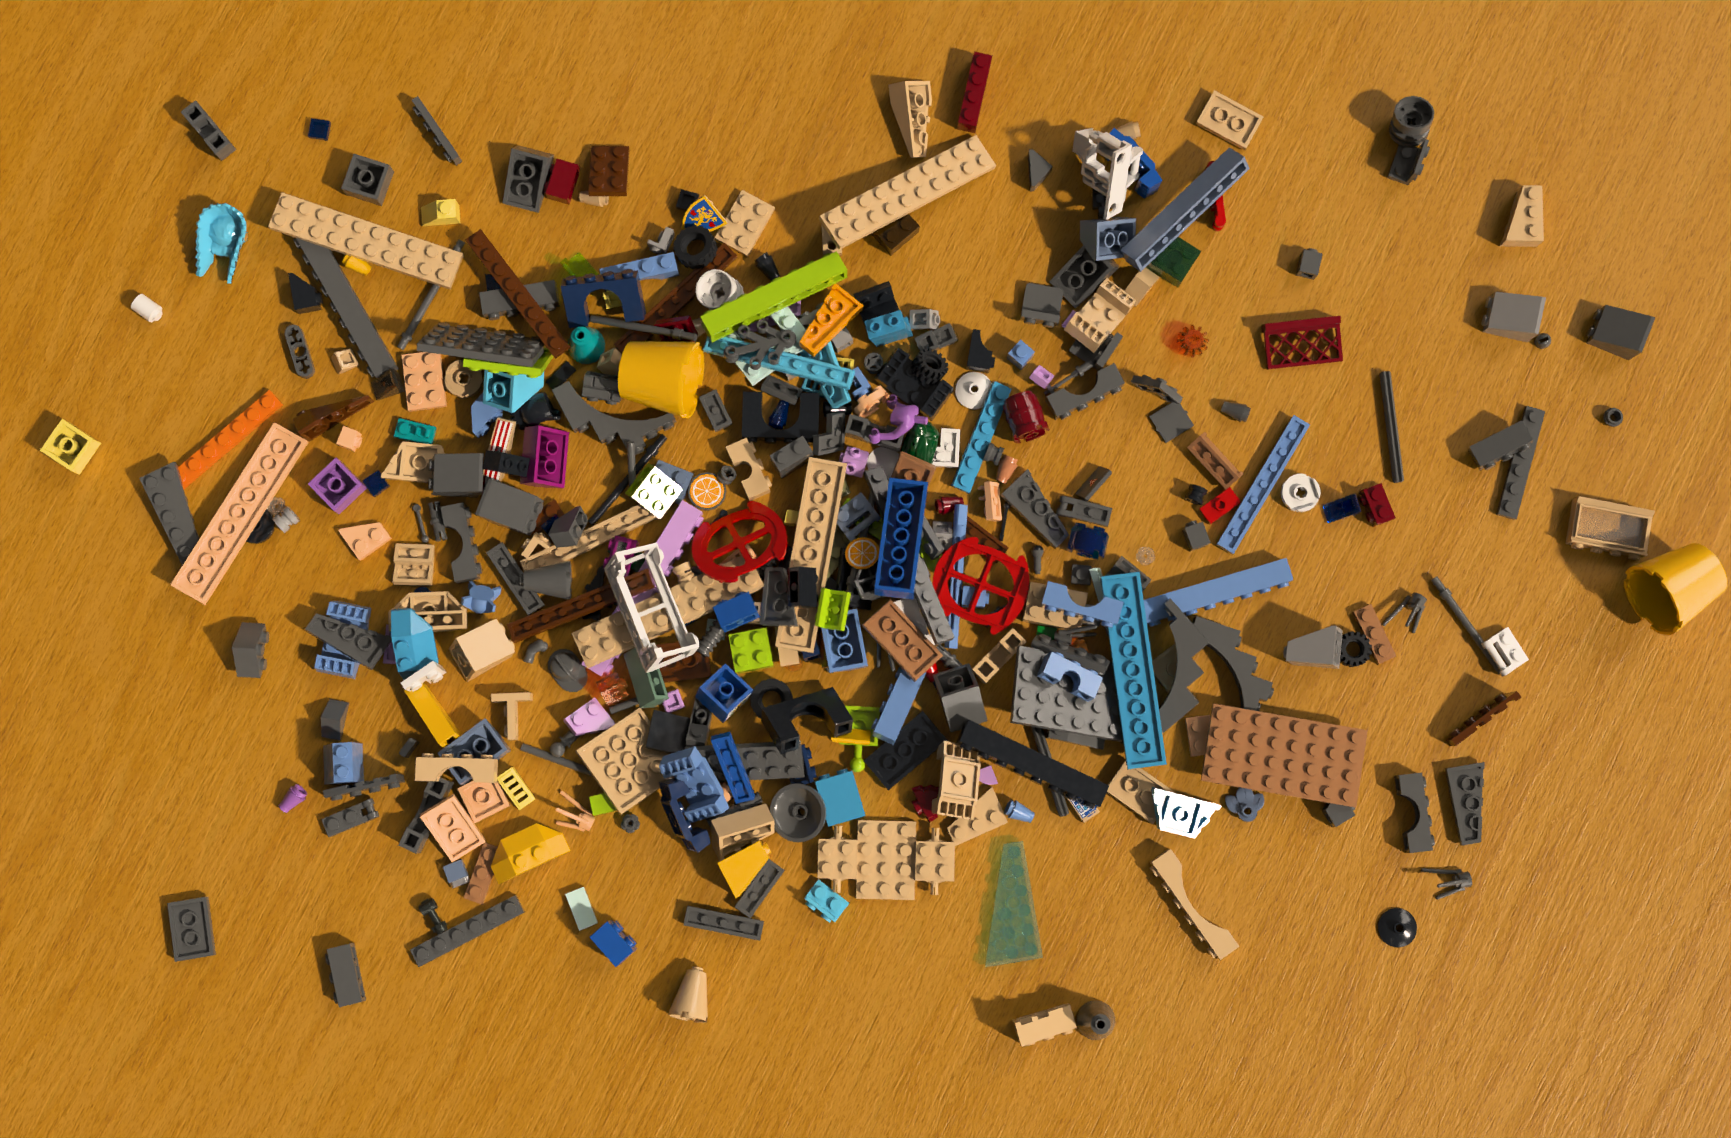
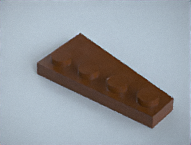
[1446,691,1521,746]

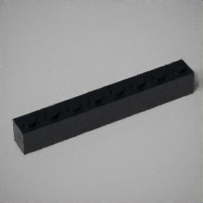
[956,720,1109,809]

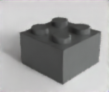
[341,154,394,206]

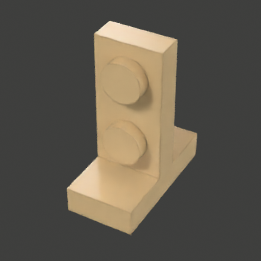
[491,692,533,741]

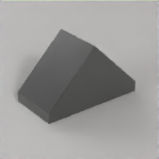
[1028,149,1053,192]
[321,699,349,741]

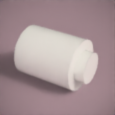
[131,294,162,322]

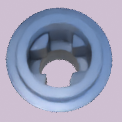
[1004,800,1035,823]

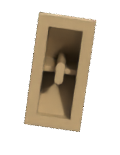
[1125,267,1159,306]

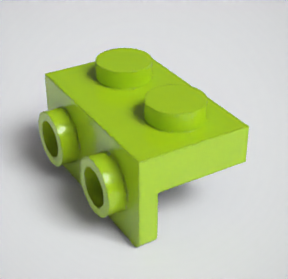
[815,588,851,631]

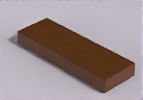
[952,516,1009,563]

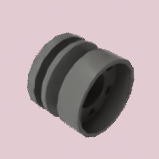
[1389,96,1434,148]

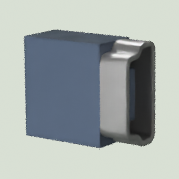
[443,859,470,889]

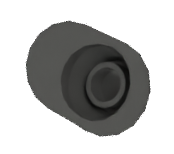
[548,649,588,692]

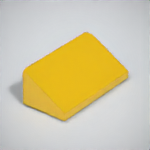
[831,729,871,745]

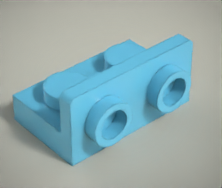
[804,879,849,923]

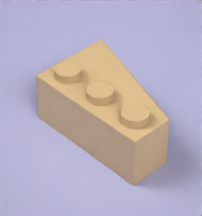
[1500,185,1544,247]
[711,804,775,861]
[1012,1003,1077,1046]

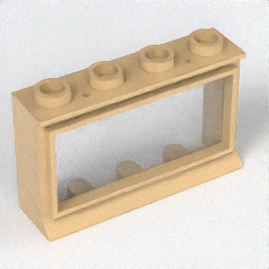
[1565,496,1655,560]

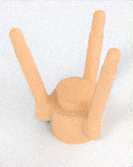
[555,790,596,832]

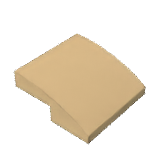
[392,543,435,586]

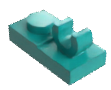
[394,418,437,444]

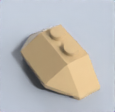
[388,591,467,632]

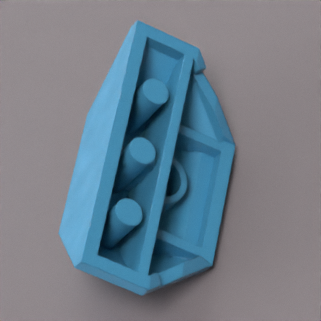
[391,608,439,680]

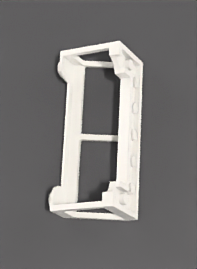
[604,543,699,673]

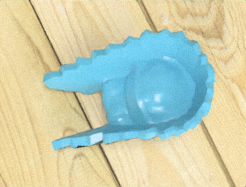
[195,203,248,284]

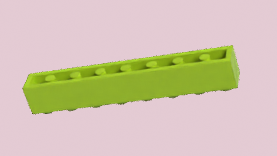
[700,251,847,343]

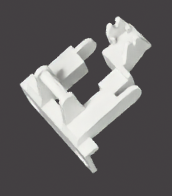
[1073,128,1143,220]

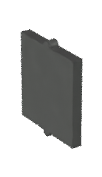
[1149,403,1194,443]

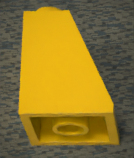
[718,841,771,898]

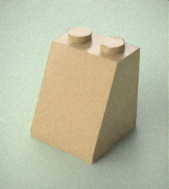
[449,619,515,682]

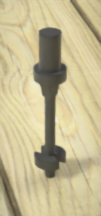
[1043,360,1094,396]

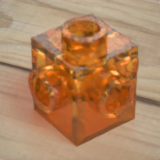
[596,671,629,706]

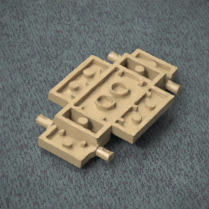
[817,820,955,900]

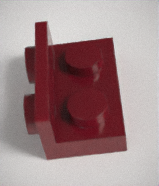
[1358,483,1396,527]

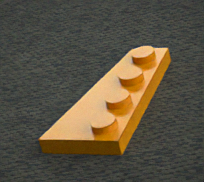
[799,283,864,357]

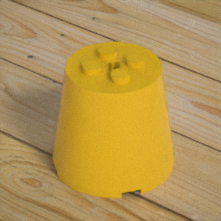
[618,341,704,419]
[1624,543,1727,635]

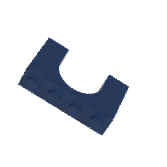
[561,269,646,328]

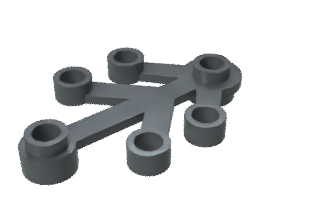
[724,320,796,370]

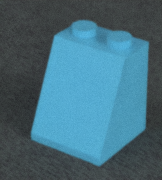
[483,370,544,413]

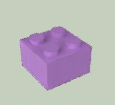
[308,458,367,514]

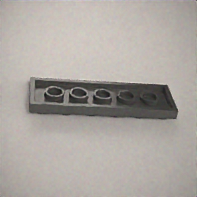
[684,740,805,782]

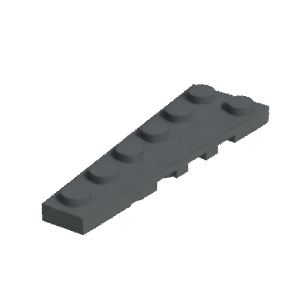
[139,462,199,566]

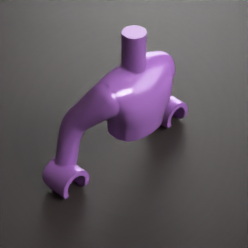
[869,394,928,444]

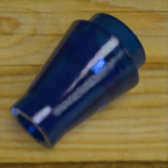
[768,400,790,430]

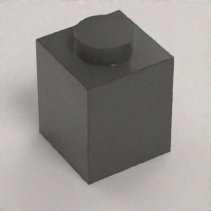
[1296,248,1323,280]
[1182,520,1211,552]

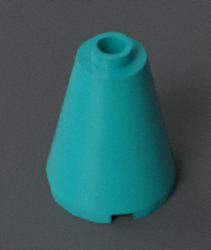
[568,327,605,364]

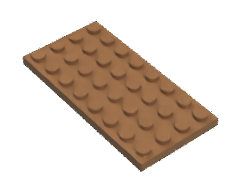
[1200,704,1368,808]

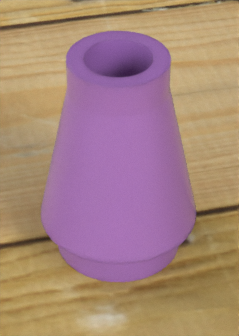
[278,784,307,813]

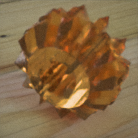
[1176,325,1209,358]

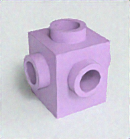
[839,446,869,478]

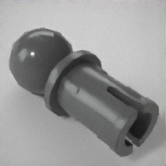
[550,730,581,757]

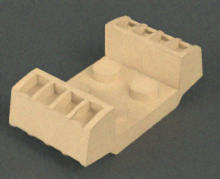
[1064,278,1137,353]
[932,741,981,820]

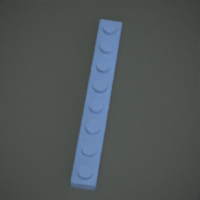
[1216,415,1310,555]

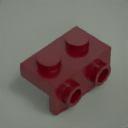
[654,315,698,342]

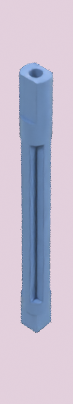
[944,504,968,649]

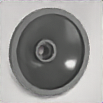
[770,783,826,842]

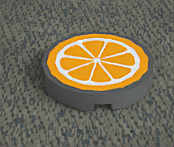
[688,472,726,511]

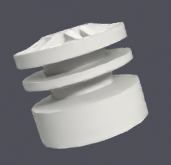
[696,269,744,310]

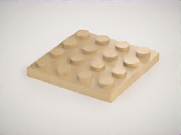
[576,708,674,815]

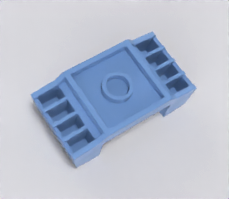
[315,600,371,679]
[659,746,729,823]

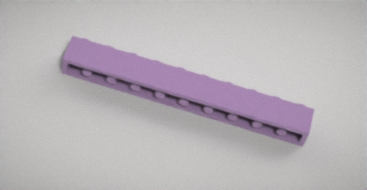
[582,500,704,677]

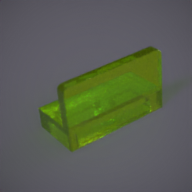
[560,253,599,277]

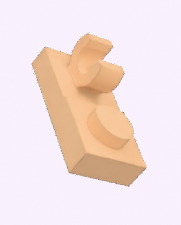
[978,481,1002,522]

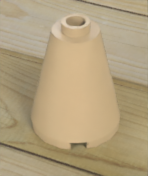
[669,966,708,1023]

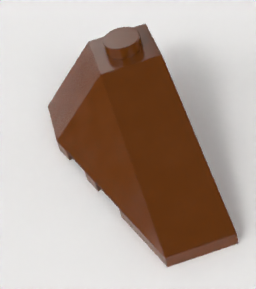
[293,395,374,442]

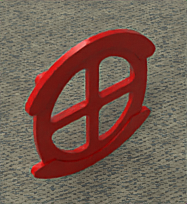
[692,501,787,583]
[932,537,1030,635]

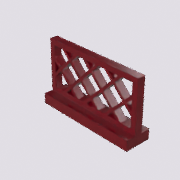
[1261,316,1343,370]

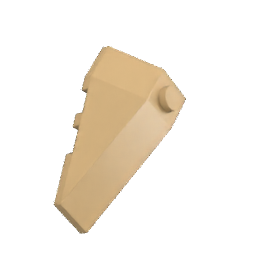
[889,81,932,158]

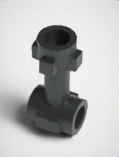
[418,898,448,935]

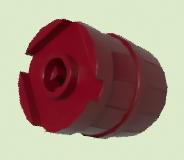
[1003,391,1050,443]

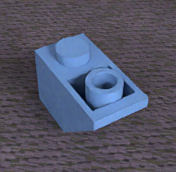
[471,393,503,438]

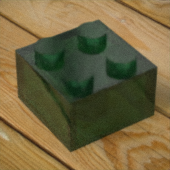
[1147,237,1201,288]

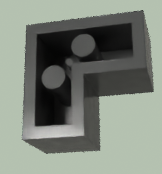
[232,622,269,678]

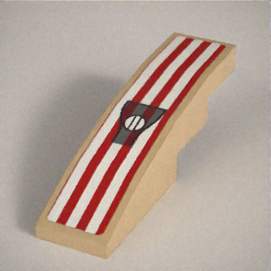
[480,417,517,495]

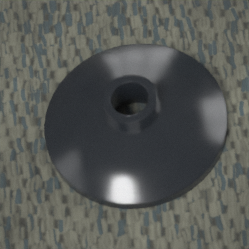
[1378,908,1417,947]

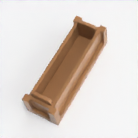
[1187,432,1244,489]

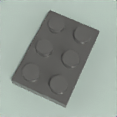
[167,897,216,962]

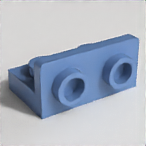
[852,366,872,402]

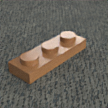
[1352,604,1396,665]
[464,842,498,904]

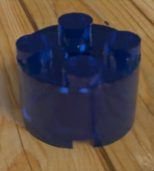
[1067,523,1109,559]

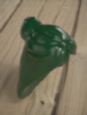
[898,422,939,464]

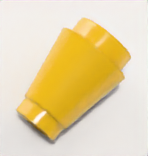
[342,255,372,276]

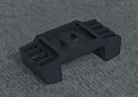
[874,348,954,421]

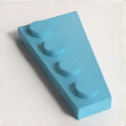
[800,341,851,409]

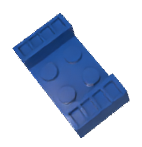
[1105,128,1163,199]

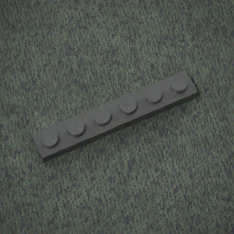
[1496,406,1545,520]
[410,895,525,967]

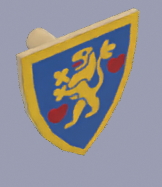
[682,195,728,232]

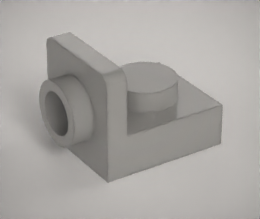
[647,227,675,255]
[910,309,940,330]
[933,521,952,550]

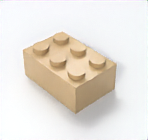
[1022,582,1088,633]

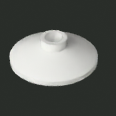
[955,372,992,410]

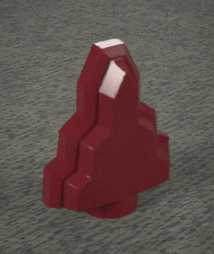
[911,785,939,823]

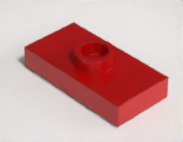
[1198,487,1241,525]

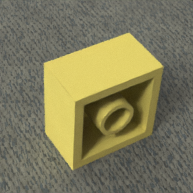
[40,419,101,475]

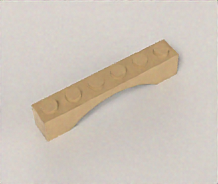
[1150,849,1240,960]

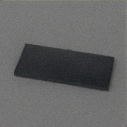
[546,361,576,389]

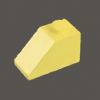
[421,199,460,226]

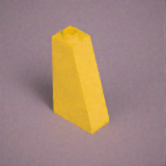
[404,682,462,748]

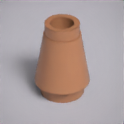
[995,454,1018,484]

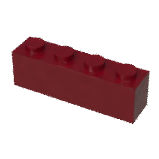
[957,51,993,133]

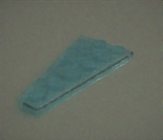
[985,841,1043,967]

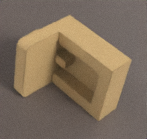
[521,532,552,559]

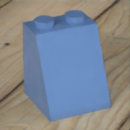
[323,742,364,785]

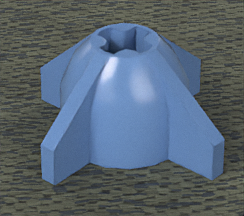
[461,581,501,614]

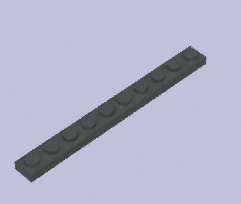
[863,466,955,645]

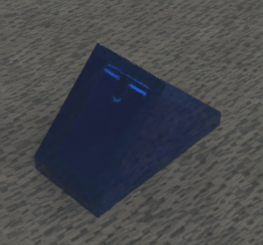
[1322,493,1361,523]

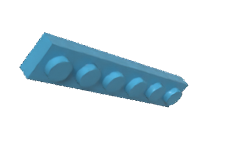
[951,381,1011,494]

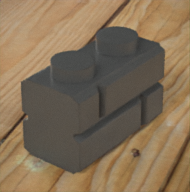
[582,371,622,405]

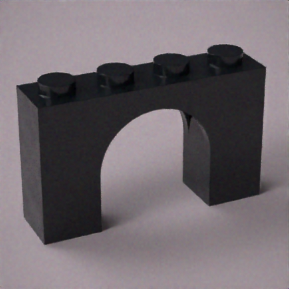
[742,391,820,445]
[761,687,853,754]

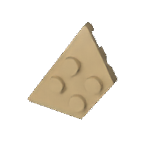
[381,442,445,483]

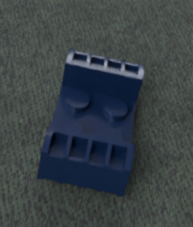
[658,778,710,853]

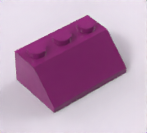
[520,425,569,489]

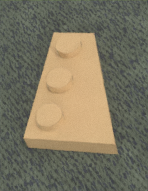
[947,787,1008,846]

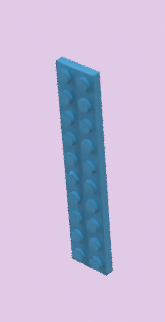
[1100,572,1167,770]

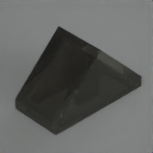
[371,369,405,400]

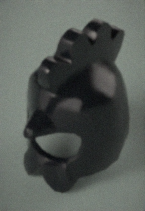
[509,392,561,430]

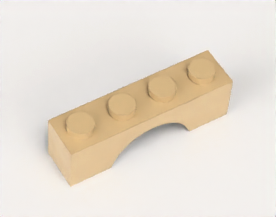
[415,753,498,783]

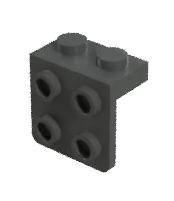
[1020,283,1063,328]

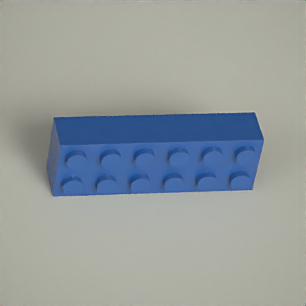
[874,478,928,600]

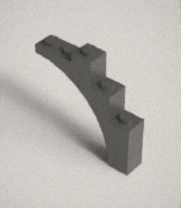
[552,381,677,455]
[1192,616,1274,711]

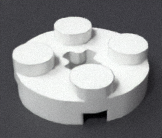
[1281,474,1321,512]

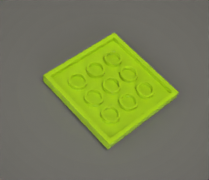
[463,349,553,378]

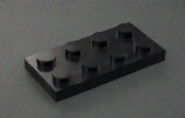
[864,711,948,790]

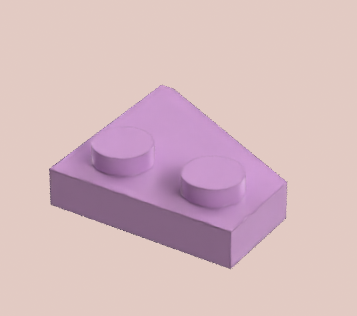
[564,698,615,736]

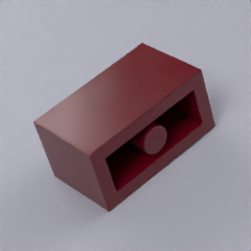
[544,159,581,205]

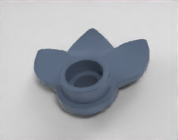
[1225,788,1264,822]

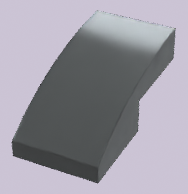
[914,323,958,352]

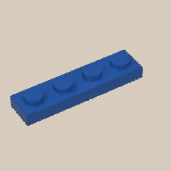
[711,732,755,804]

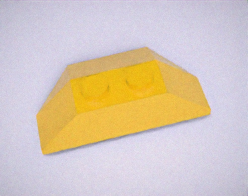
[491,823,570,884]

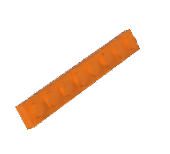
[178,390,283,489]

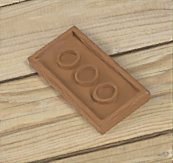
[862,599,943,682]

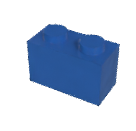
[713,591,760,632]

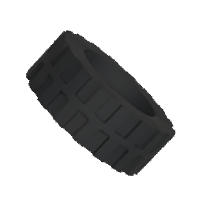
[673,225,717,269]
[750,679,793,719]

